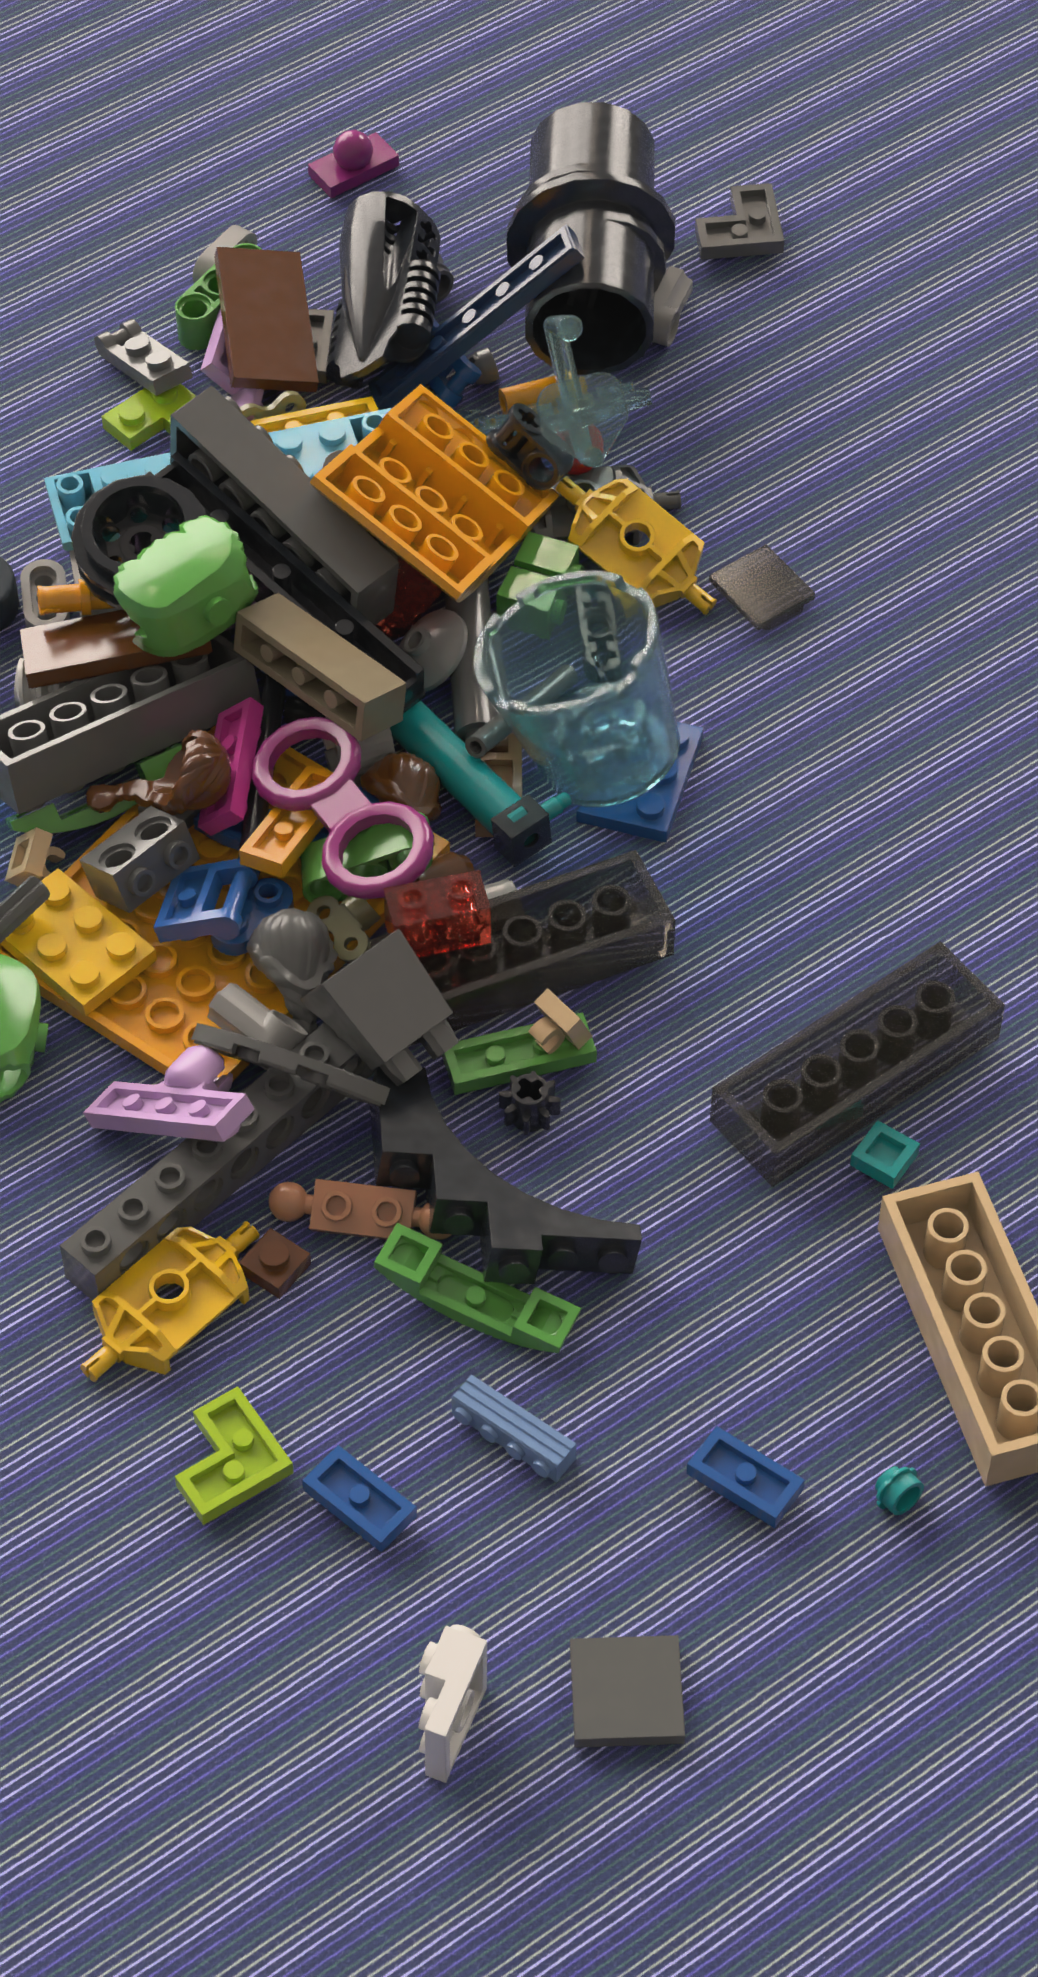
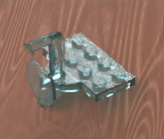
[473,315,653,467]

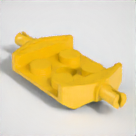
[555,476,717,615]
[80,1221,260,1382]

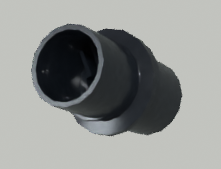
[507,102,675,375]

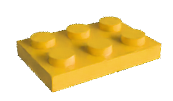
[0,868,157,1017]

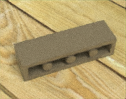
[234,593,407,741]

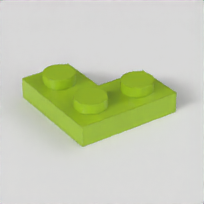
[101,384,196,451]
[175,1386,294,1525]

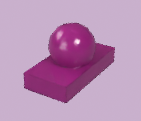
[308,129,399,198]

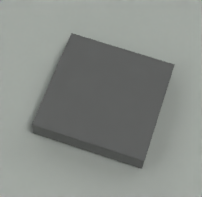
[570,1635,685,1748]

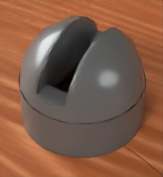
[467,347,500,385]

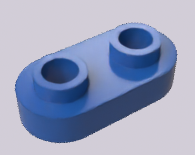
[211,878,294,956]

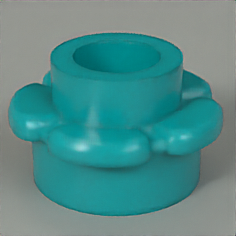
[875,1466,924,1515]

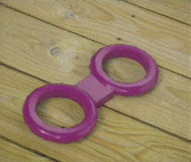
[252,717,434,900]

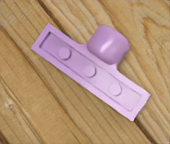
[83,1045,255,1142]

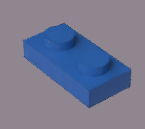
[686,1426,805,1528]
[302,1445,417,1553]

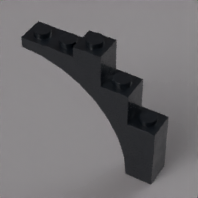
[370,1066,642,1284]

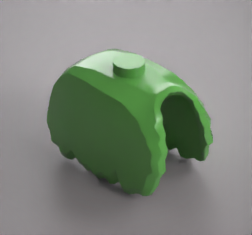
[113,515,258,657]
[0,954,49,1103]

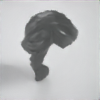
[246,908,339,1036]

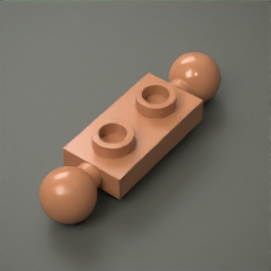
[268,1179,451,1240]

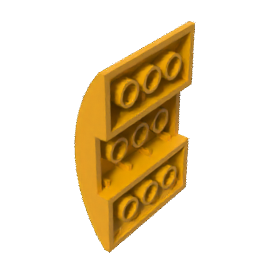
[310,384,560,602]

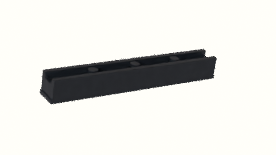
[145,451,426,714]

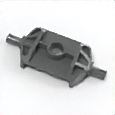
[530,464,681,545]

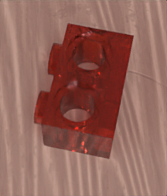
[383,870,491,957]

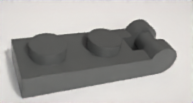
[94,319,193,396]

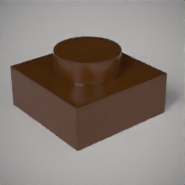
[239,1228,311,1299]

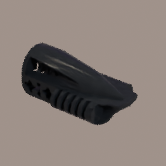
[326,191,441,389]

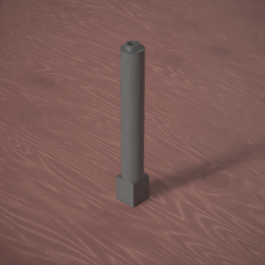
[444,578,499,743]

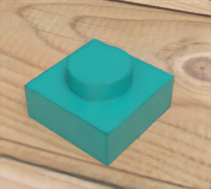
[850,1120,920,1189]

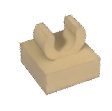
[5,827,66,887]
[528,988,592,1055]

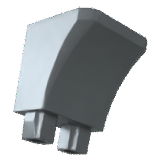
[300,929,459,1086]

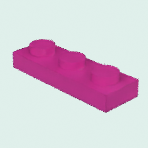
[197,697,264,836]

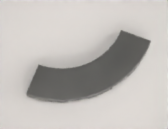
[191,1023,390,1106]

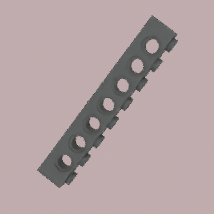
[60,1022,375,1300]

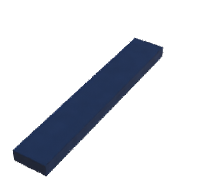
[368,224,585,410]

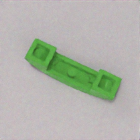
[5,743,182,833]
[374,1223,581,1353]

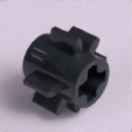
[499,1071,561,1135]

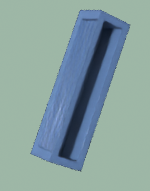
[452,1374,576,1483]

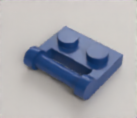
[153,858,261,943]

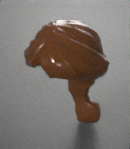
[86,729,231,816]
[360,752,442,822]

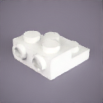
[419,1625,487,1783]

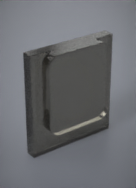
[709,544,816,631]

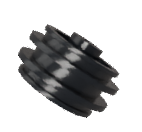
[71,475,207,610]

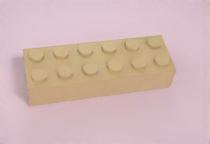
[878,1172,1038,1487]

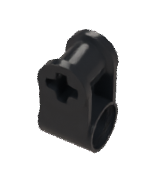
[486,403,574,491]

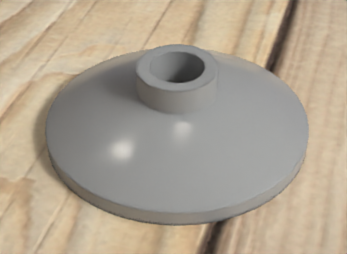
[399,609,468,692]

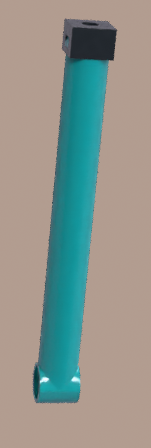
[390,700,572,867]

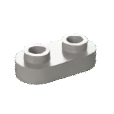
[20,559,70,628]

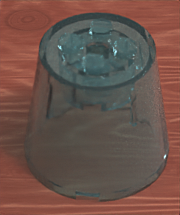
[473,570,680,807]

